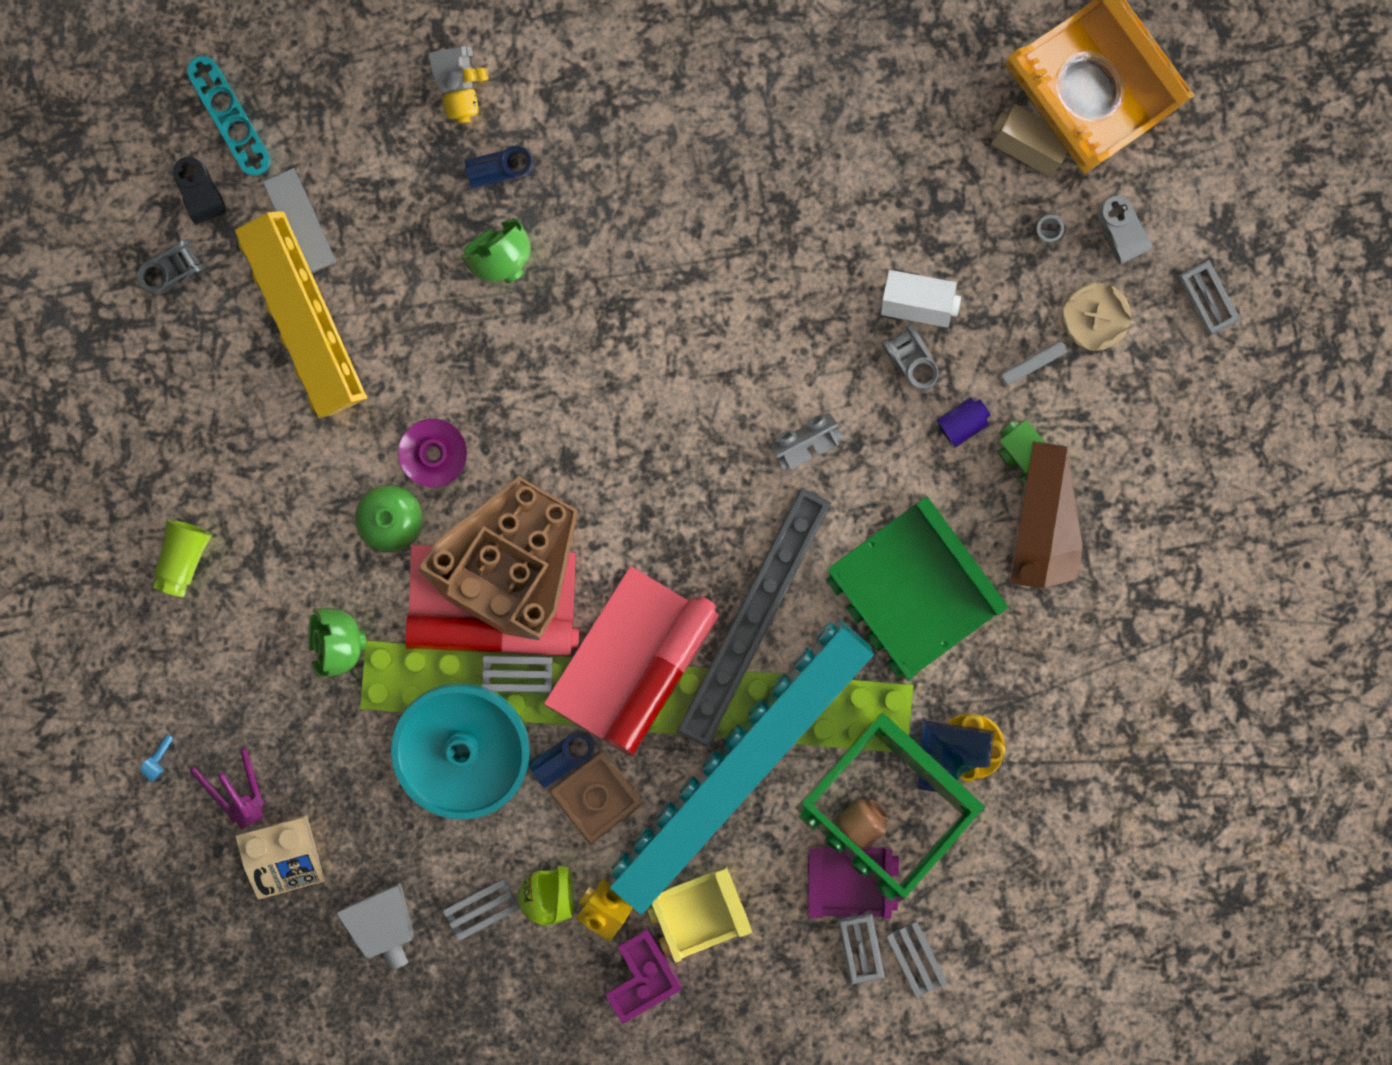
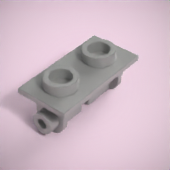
[769,413,843,470]

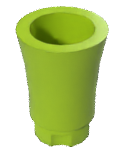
[152,519,213,597]

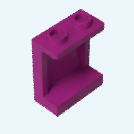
[807,846,899,919]

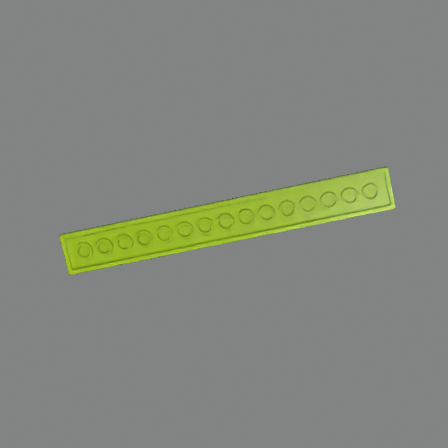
[360,640,913,752]

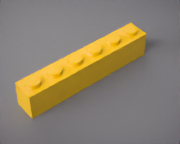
[235,211,367,418]

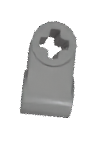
[1097,195,1152,265]
[881,324,938,392]

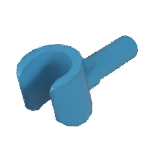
[141,734,173,782]

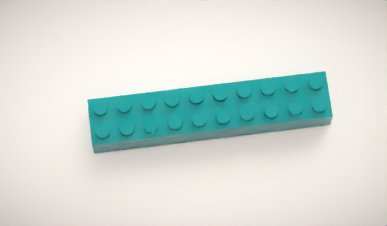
[610,618,874,915]

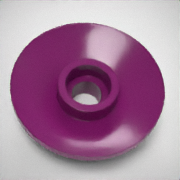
[398,419,467,488]

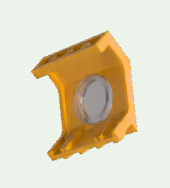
[1004,0,1195,175]

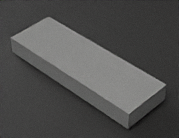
[263,168,337,274]

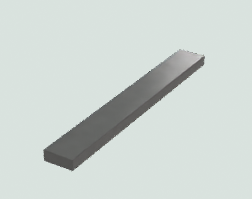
[677,488,831,748]

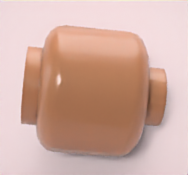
[837,798,888,849]

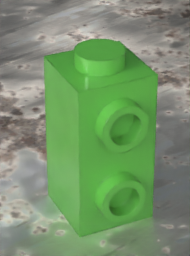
[997,419,1045,485]

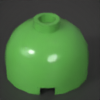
[461,218,531,283]
[355,485,423,553]
[308,608,366,678]

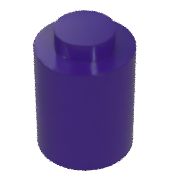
[936,397,991,448]

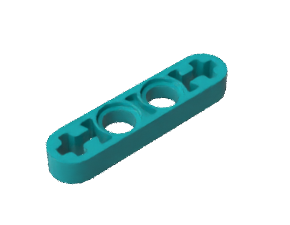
[187,56,271,177]

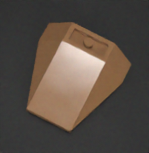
[419,476,578,640]

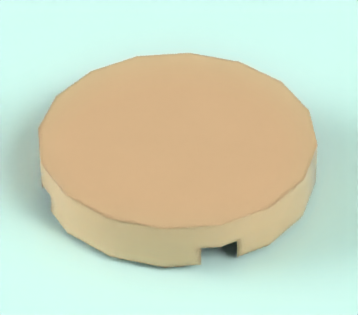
[1062,282,1131,351]

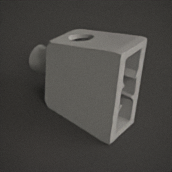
[337,883,414,971]

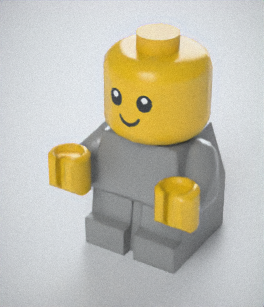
[429,46,489,124]

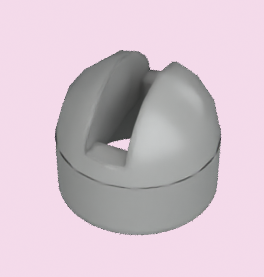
[1036,213,1064,242]

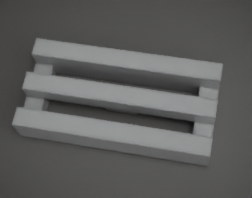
[1177,260,1240,337]
[998,341,1067,388]
[482,656,553,692]
[443,878,520,941]
[838,910,885,985]
[886,920,947,998]

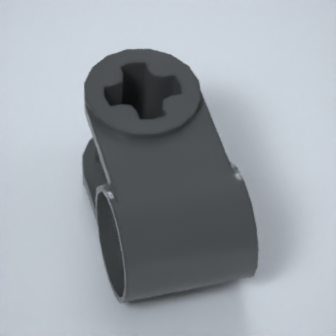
[137,239,207,295]

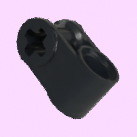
[173,157,227,226]

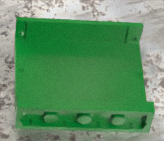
[825,496,1009,681]

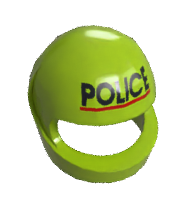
[518,866,574,926]

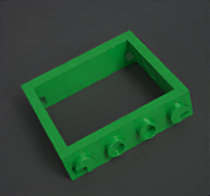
[795,713,985,902]

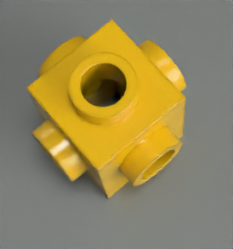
[576,879,633,942]

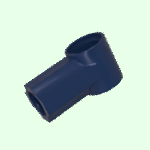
[464,146,535,190]
[528,730,595,788]

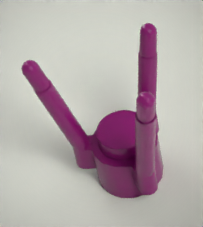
[190,748,266,829]

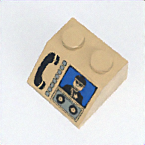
[235,815,325,900]

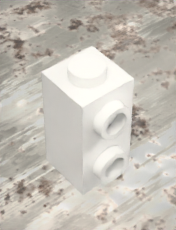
[881,270,961,328]

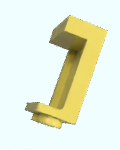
[647,865,752,963]

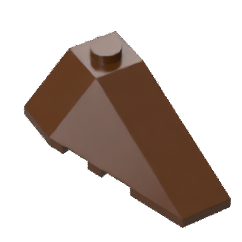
[1009,441,1083,588]

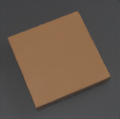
[548,749,644,845]

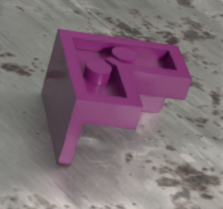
[605,926,682,1025]

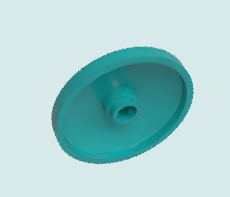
[391,683,530,820]

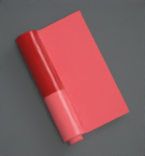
[406,544,579,656]
[544,566,719,756]

